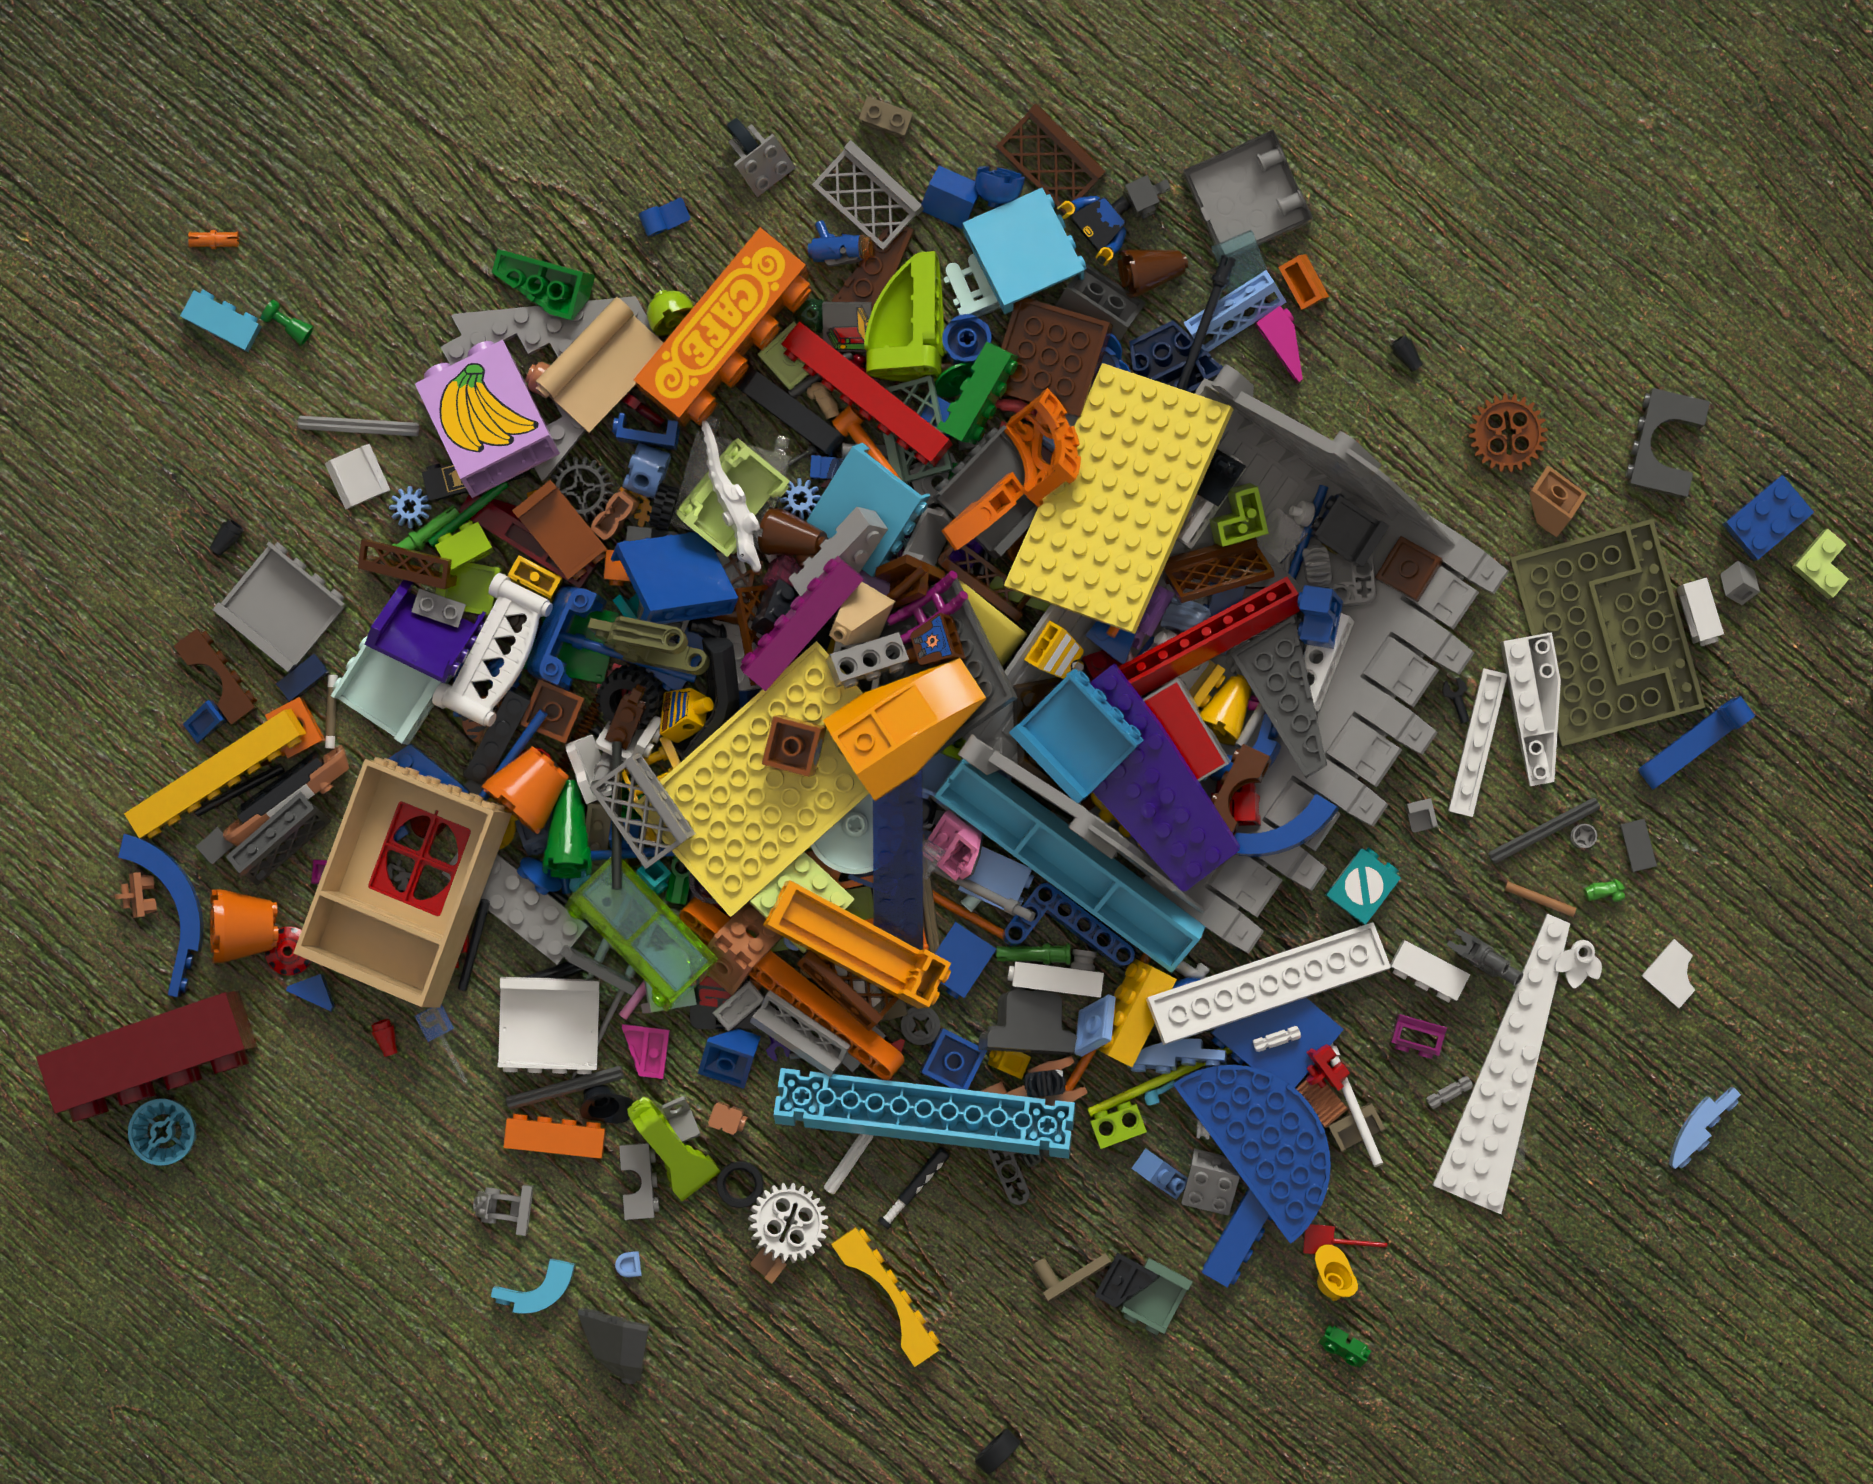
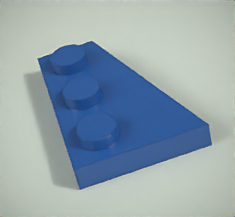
[1085,612,1145,665]

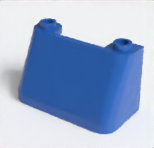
[526,585,607,691]

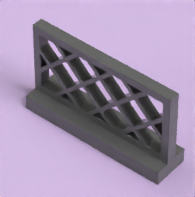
[226,792,331,886]

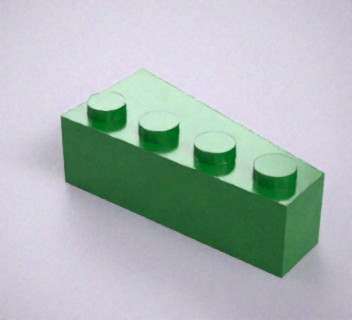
[937,342,1019,445]

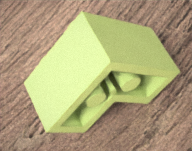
[1791,529,1849,599]

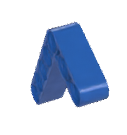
[1638,696,1756,790]
[1003,883,1135,968]

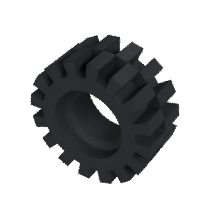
[649,483,680,531]

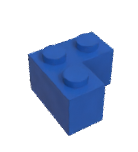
[1297,585,1343,649]

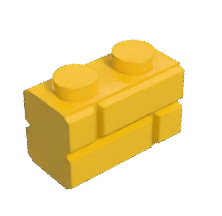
[507,555,563,603]

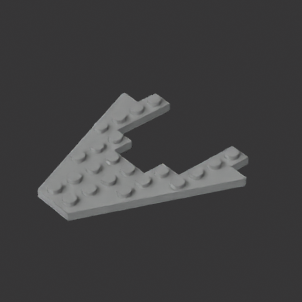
[441,296,659,483]

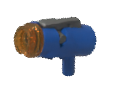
[808,220,874,267]

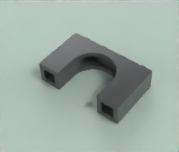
[1625,388,1710,499]

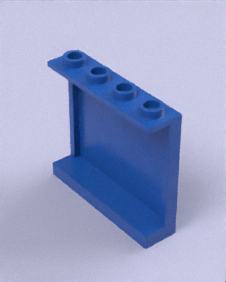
[611,532,738,624]
[1210,998,1344,1088]

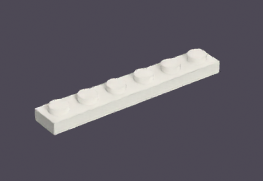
[1448,668,1507,817]

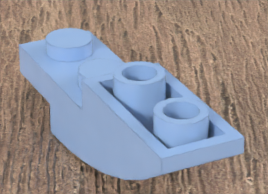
[1127,1039,1227,1074]
[1669,1087,1741,1169]

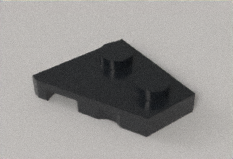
[1095,1252,1160,1308]

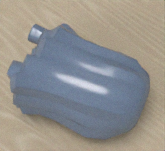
[1161,597,1211,633]

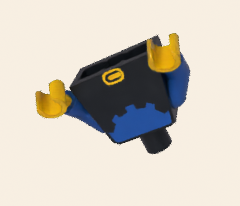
[1057,195,1131,266]

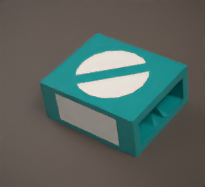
[1325,848,1401,925]

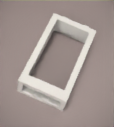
[1008,961,1104,998]

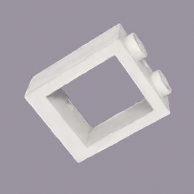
[1676,578,1724,646]

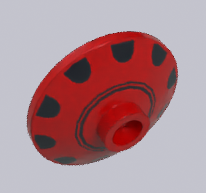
[265,926,312,976]

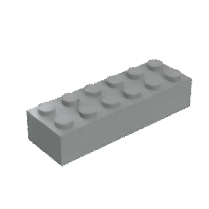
[442,853,589,965]

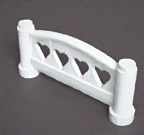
[432,573,553,727]

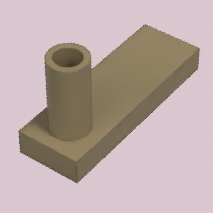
[586,800,611,872]
[1032,1253,1112,1302]

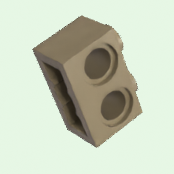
[859,96,913,140]

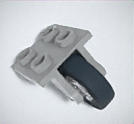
[726,118,796,197]

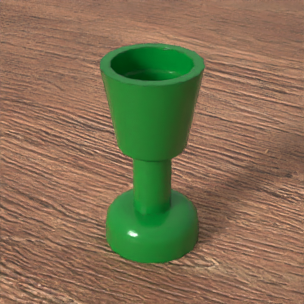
[260,299,314,346]

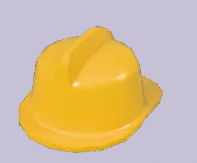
[1315,1245,1358,1301]

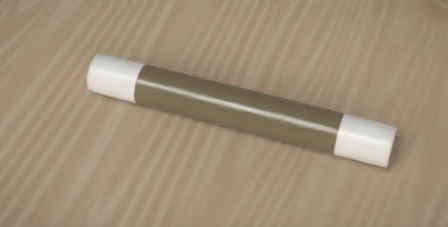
[325,675,338,749]

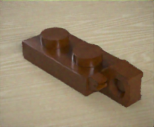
[605,684,646,750]

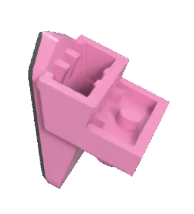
[926,810,984,881]

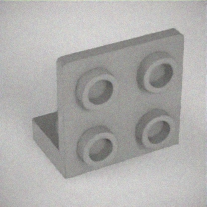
[1181,1149,1240,1215]

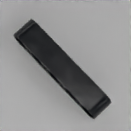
[736,367,846,457]

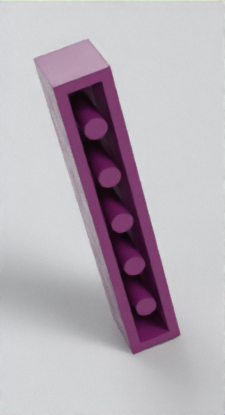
[740,556,864,691]

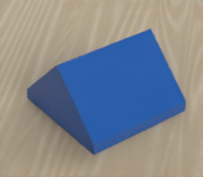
[921,166,979,230]

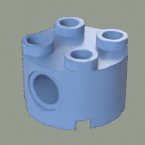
[622,443,671,499]

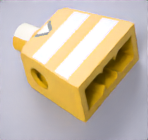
[1024,620,1084,679]

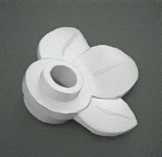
[1555,940,1602,988]

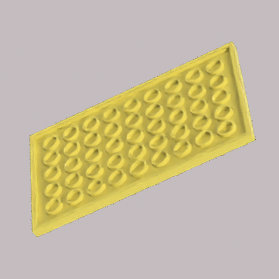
[1004,363,1234,634]
[633,641,869,917]

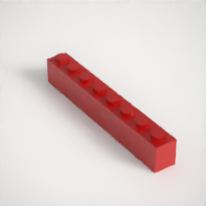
[781,321,953,467]
[1118,577,1301,697]

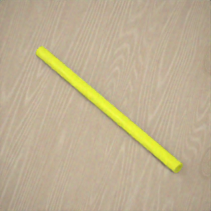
[1087,1047,1232,1117]

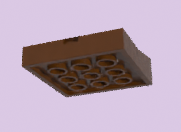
[1001,298,1113,417]

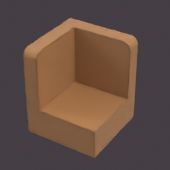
[750,1246,788,1284]

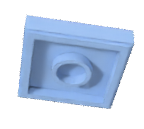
[1075,994,1116,1057]

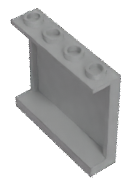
[212,542,347,673]

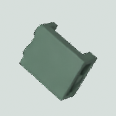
[1120,1257,1192,1335]

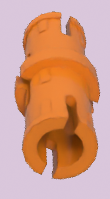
[188,230,239,249]

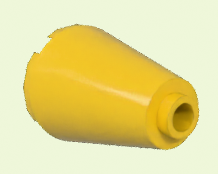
[1200,674,1252,745]

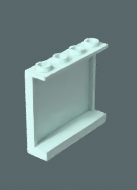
[331,618,461,745]

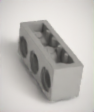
[826,632,909,689]

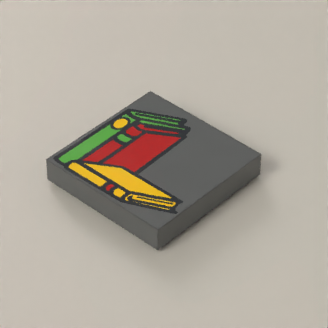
[822,302,872,352]

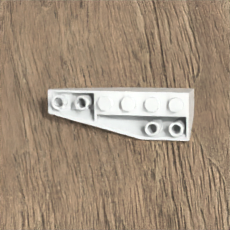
[1500,632,1561,786]

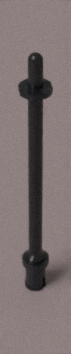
[1176,255,1236,391]

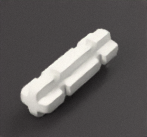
[1253,1026,1301,1052]

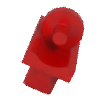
[1306,1044,1350,1091]

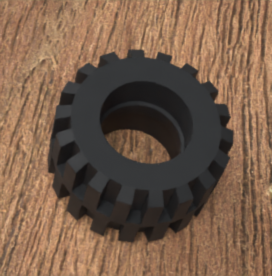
[596,664,664,730]

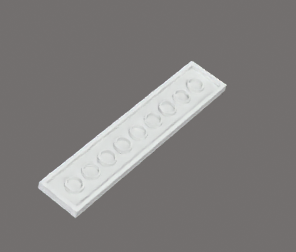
[1146,922,1391,1045]

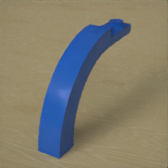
[1234,794,1339,857]
[118,834,204,997]

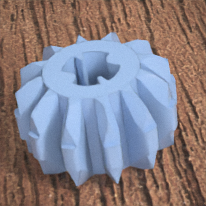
[780,478,821,520]
[389,486,432,528]

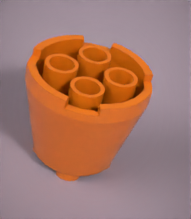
[481,746,569,834]
[210,889,278,963]

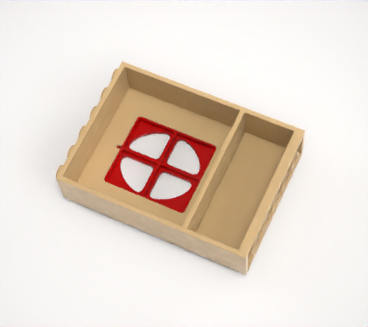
[294,757,512,1008]

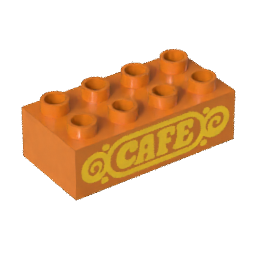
[633,227,812,427]

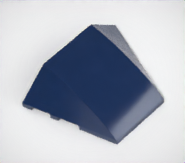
[1129,320,1224,394]

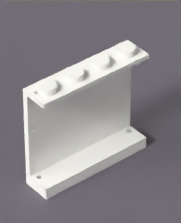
[497,977,600,1074]

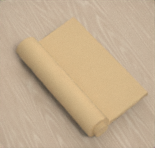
[535,297,663,433]

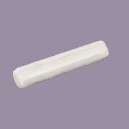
[824,1134,874,1194]

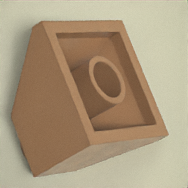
[1529,466,1587,537]

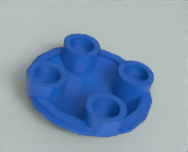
[517,857,562,895]

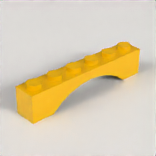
[831,1227,940,1367]

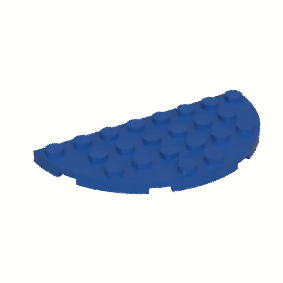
[1173,1065,1331,1244]

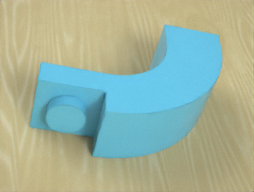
[491,1258,575,1313]

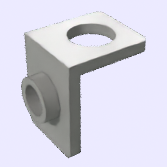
[662,1097,700,1143]

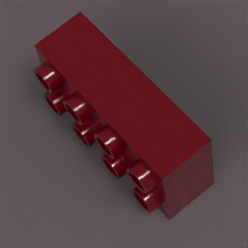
[36,991,258,1122]

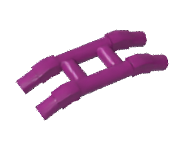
[887,570,968,645]

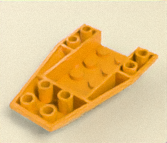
[823,658,987,801]

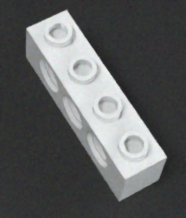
[1303,613,1354,712]

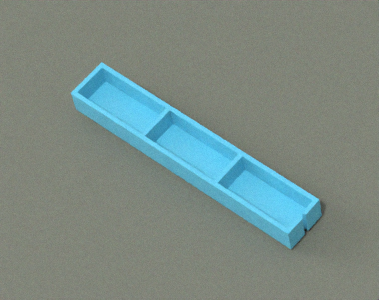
[934,758,1206,973]

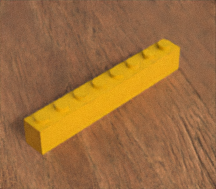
[124,709,306,839]

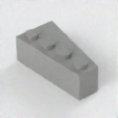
[788,507,888,597]

